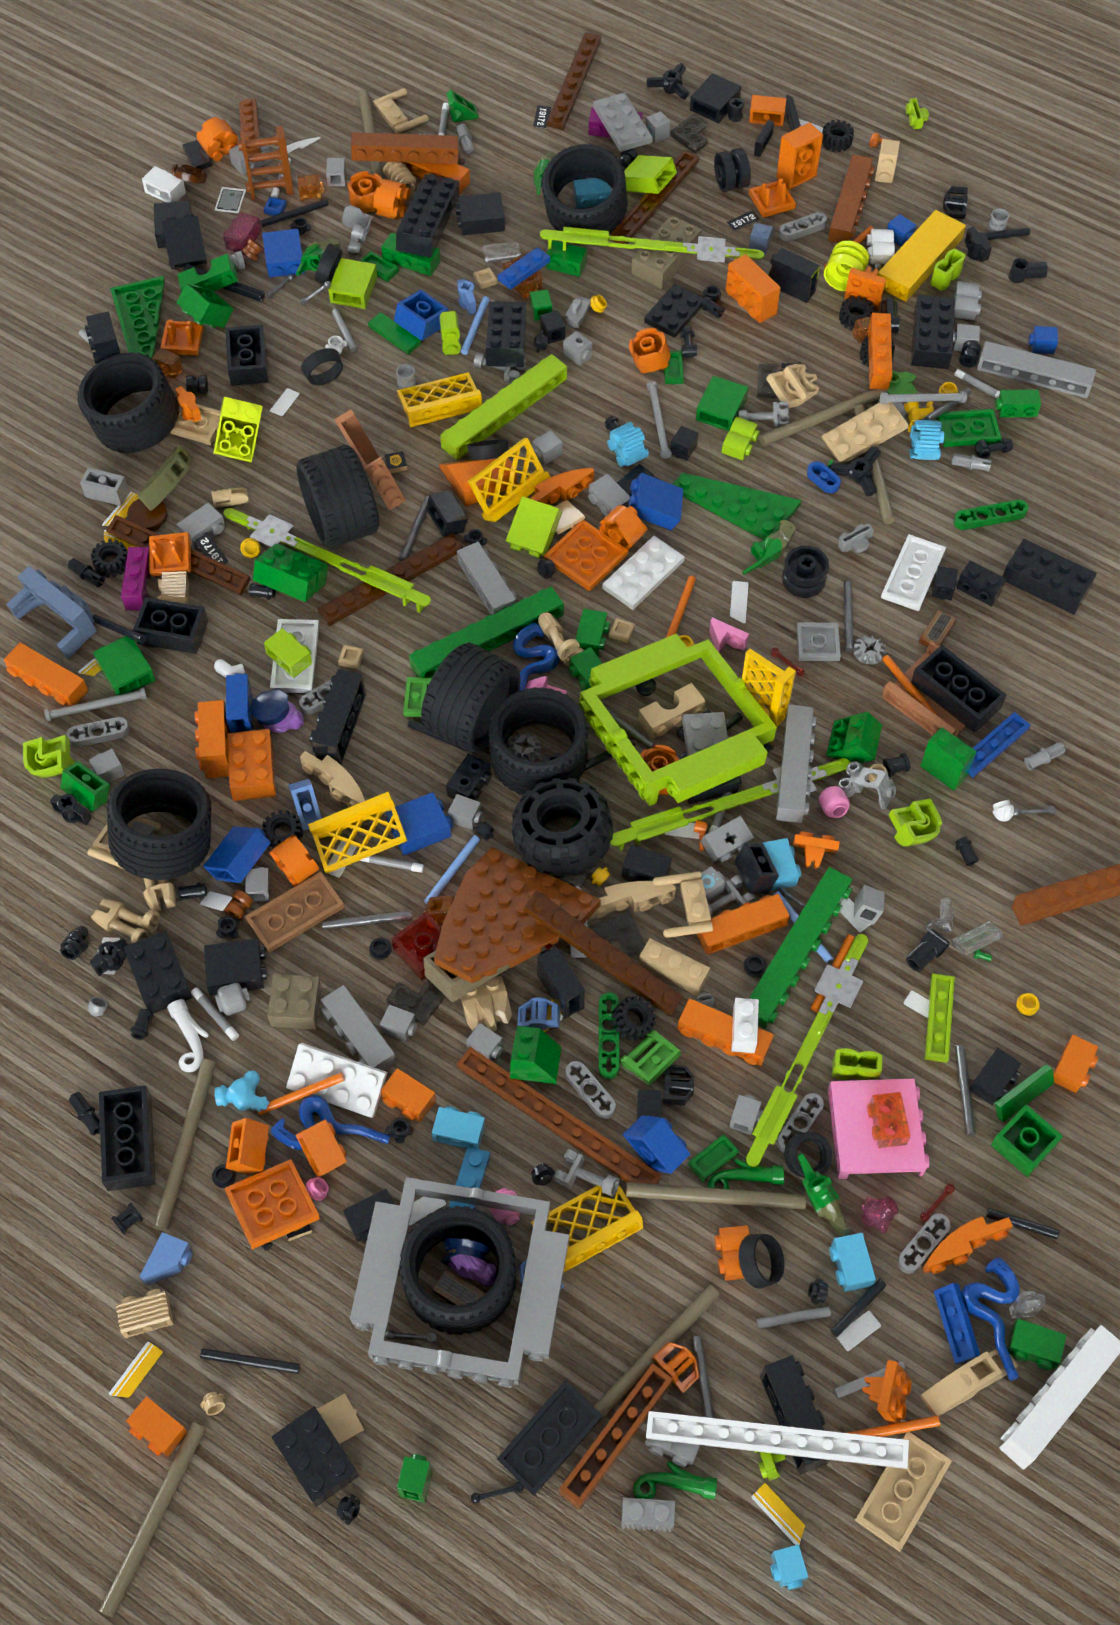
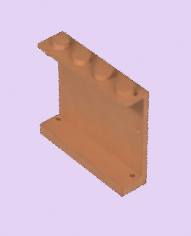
[334,409,406,511]
[882,641,966,737]

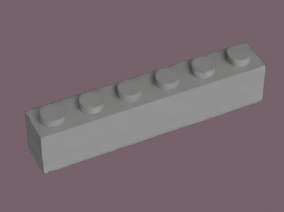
[977,341,1096,398]
[776,704,817,823]

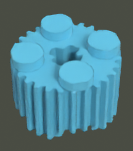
[909,420,944,460]
[607,422,649,467]

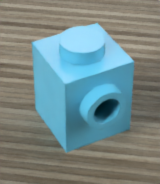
[770,1544,808,1590]

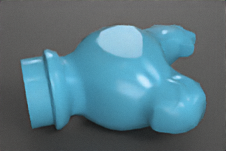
[215,1071,269,1112]

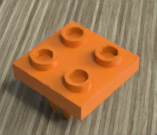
[749,178,796,218]
[844,266,886,311]
[160,320,204,356]
[149,532,191,577]
[792,832,840,869]
[862,1360,912,1424]

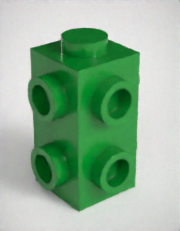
[995,389,1041,418]

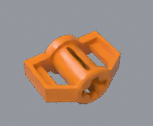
[175,386,201,422]
[652,1342,699,1393]

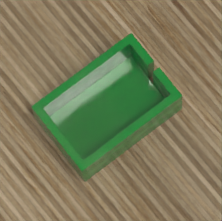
[253,543,328,602]

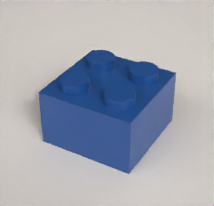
[394,289,449,341]
[623,1115,690,1174]

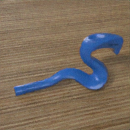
[513,622,560,691]
[270,1094,391,1151]
[961,1257,1020,1381]

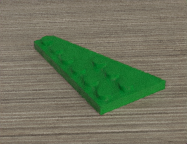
[110,276,165,360]
[672,473,802,540]

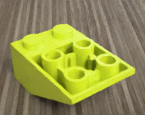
[213,397,263,463]

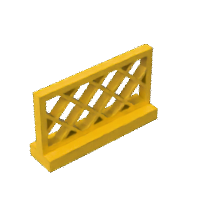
[397,372,482,427]
[468,438,551,522]
[742,648,796,727]
[308,792,408,874]
[531,1185,643,1272]

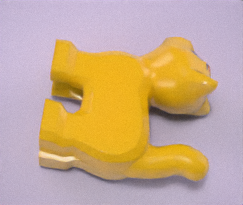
[903,401,934,432]

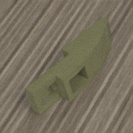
[137,445,193,511]

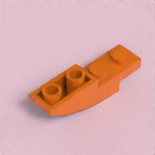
[529,468,594,505]
[922,1216,1013,1274]

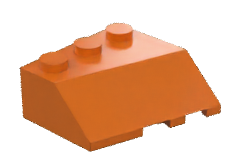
[439,458,517,507]

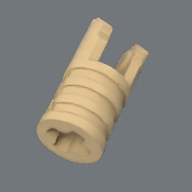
[211,487,249,509]

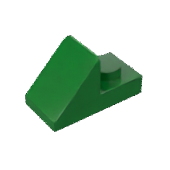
[446,89,479,123]

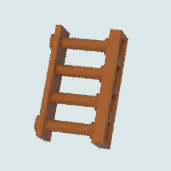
[238,126,294,200]

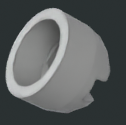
[696,992,715,1008]
[88,997,108,1017]

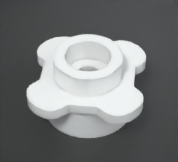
[325,336,347,354]

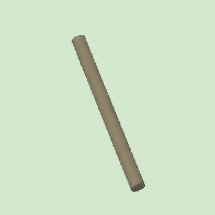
[358,88,384,179]
[759,389,888,446]
[854,404,895,525]
[153,1059,216,1231]
[626,1182,806,1209]
[592,1285,720,1430]
[99,1422,206,1618]

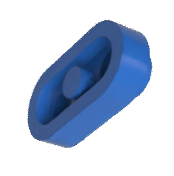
[807,462,841,493]

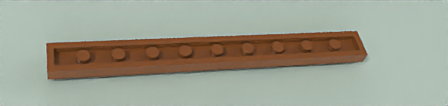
[457,1047,662,1184]

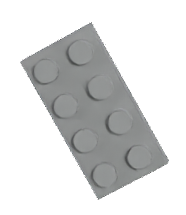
[593,92,652,152]

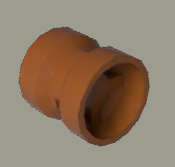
[224,890,253,921]

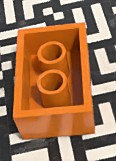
[776,122,823,190]
[726,254,781,323]
[194,700,230,779]
[227,729,276,801]

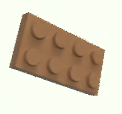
[245,872,345,953]

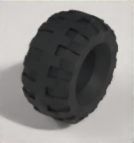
[511,778,613,878]

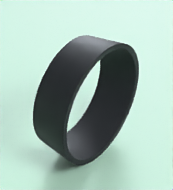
[315,243,342,284]
[301,348,343,385]
[467,439,509,460]
[739,1234,785,1289]

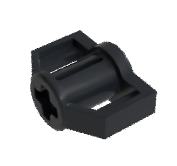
[943,186,968,219]
[964,227,992,262]
[50,794,91,826]
[90,939,128,977]
[664,1065,694,1105]

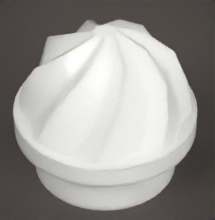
[992,800,1014,822]

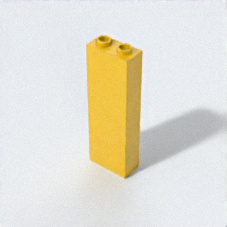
[877,210,966,302]

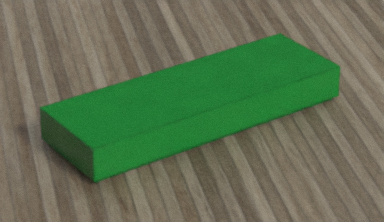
[368,312,421,355]
[995,1064,1054,1122]

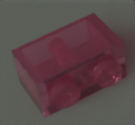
[223,212,262,255]

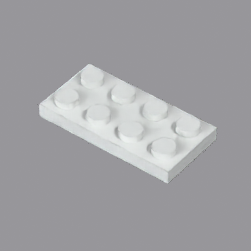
[881,534,946,611]
[602,536,685,610]
[270,619,320,693]
[286,1043,388,1118]

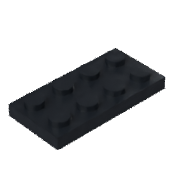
[497,1380,604,1496]

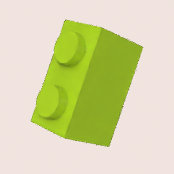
[264,628,312,678]

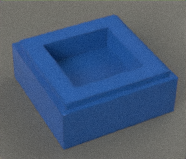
[264,197,287,216]

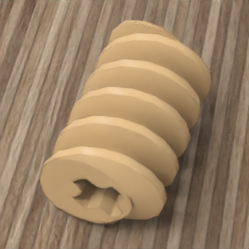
[383,162,416,195]

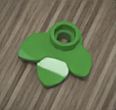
[887,371,918,394]

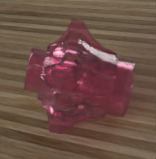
[862,1197,899,1233]

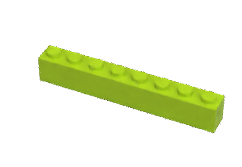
[440,354,567,460]

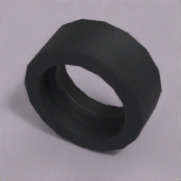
[784,1132,833,1178]

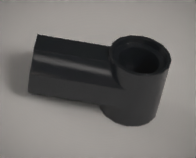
[1008,258,1048,283]
[881,298,900,333]
[906,928,950,972]

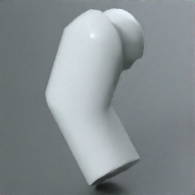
[214,659,245,677]

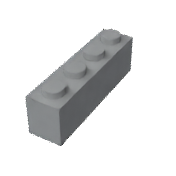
[457,542,517,615]
[320,985,396,1071]

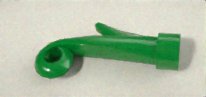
[707,1159,784,1189]
[633,1461,718,1500]

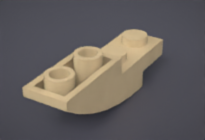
[300,751,365,807]
[589,881,676,919]
[920,1349,1018,1416]

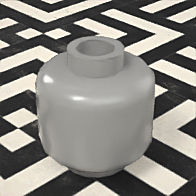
[215,983,250,1016]

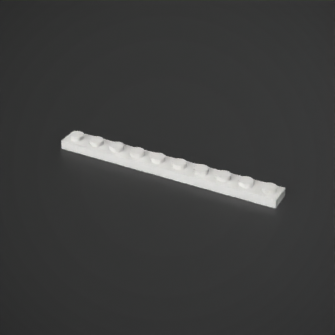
[646,1411,909,1469]

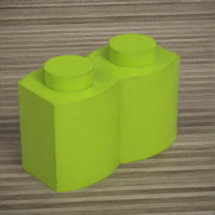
[930,248,966,291]
[440,311,461,355]
[722,417,760,460]
[831,1048,883,1080]

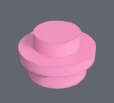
[305,1177,329,1201]

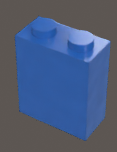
[262,229,305,278]
[629,473,683,530]
[226,673,253,733]
[385,792,453,856]
[203,826,271,883]

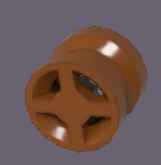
[241,238,264,261]

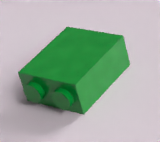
[696,376,749,431]
[93,637,155,696]
[920,727,977,791]

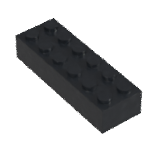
[396,174,459,258]

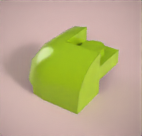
[23,735,74,778]
[888,798,942,846]

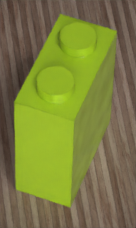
[624,155,677,194]
[328,258,377,309]
[506,496,562,558]

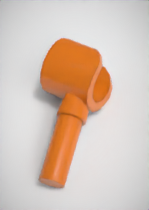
[869,133,890,147]
[694,820,707,851]

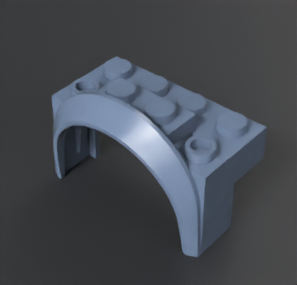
[6,566,97,660]

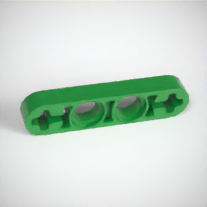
[953,500,1029,530]
[598,992,619,1080]

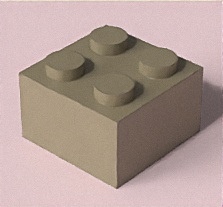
[268,974,322,1030]

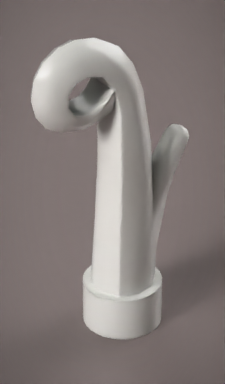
[167,999,209,1072]

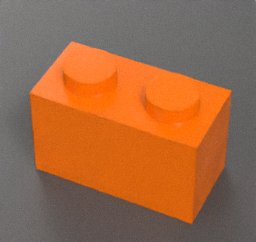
[749,95,787,126]
[1053,1034,1099,1093]
[381,1068,436,1123]
[226,1118,269,1175]
[295,1119,347,1177]
[126,1396,188,1457]

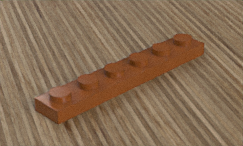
[239,99,262,155]

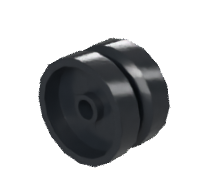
[714,147,751,192]
[782,546,829,598]

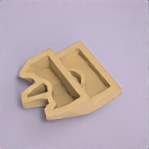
[766,364,820,408]
[461,975,512,1032]

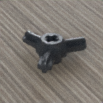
[646,63,689,100]
[831,446,881,496]

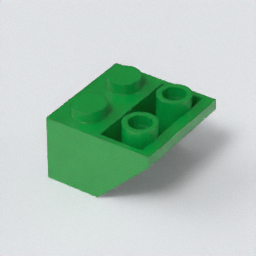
[826,711,882,763]

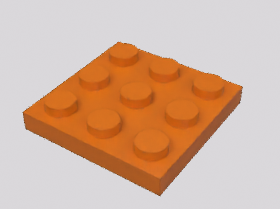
[544,520,628,592]
[224,1159,320,1250]

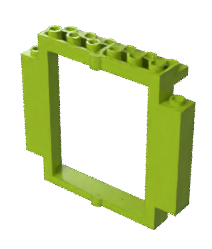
[578,633,777,806]

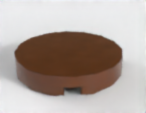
[171,164,207,184]
[127,499,168,531]

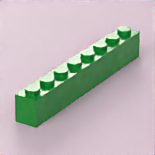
[409,586,564,678]
[749,867,853,1029]

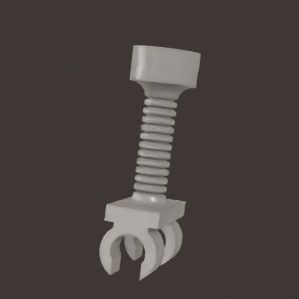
[474,352,526,383]
[739,401,790,429]
[708,875,756,918]
[553,1149,619,1196]

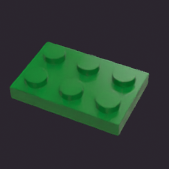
[936,409,1001,447]

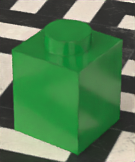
[530,289,552,321]

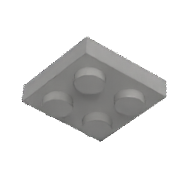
[796,622,841,661]
[682,712,728,756]

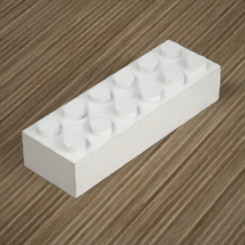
[999,1325,1120,1470]

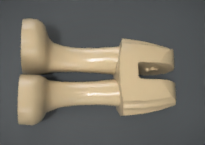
[538,613,584,666]
[143,878,176,912]
[91,899,160,944]

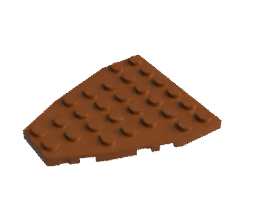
[434,847,601,984]

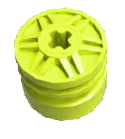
[824,241,869,291]

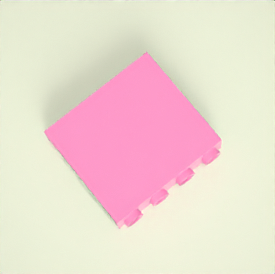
[828,1079,929,1179]

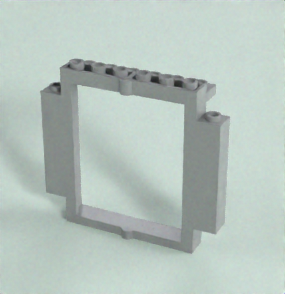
[350,1177,569,1388]

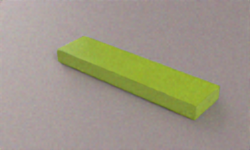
[924,973,955,1063]

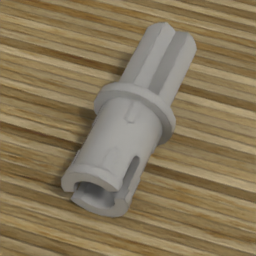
[456,124,474,155]
[951,453,992,472]
[1024,743,1066,770]

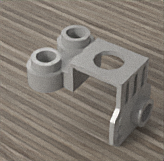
[342,205,373,254]
[837,762,896,810]

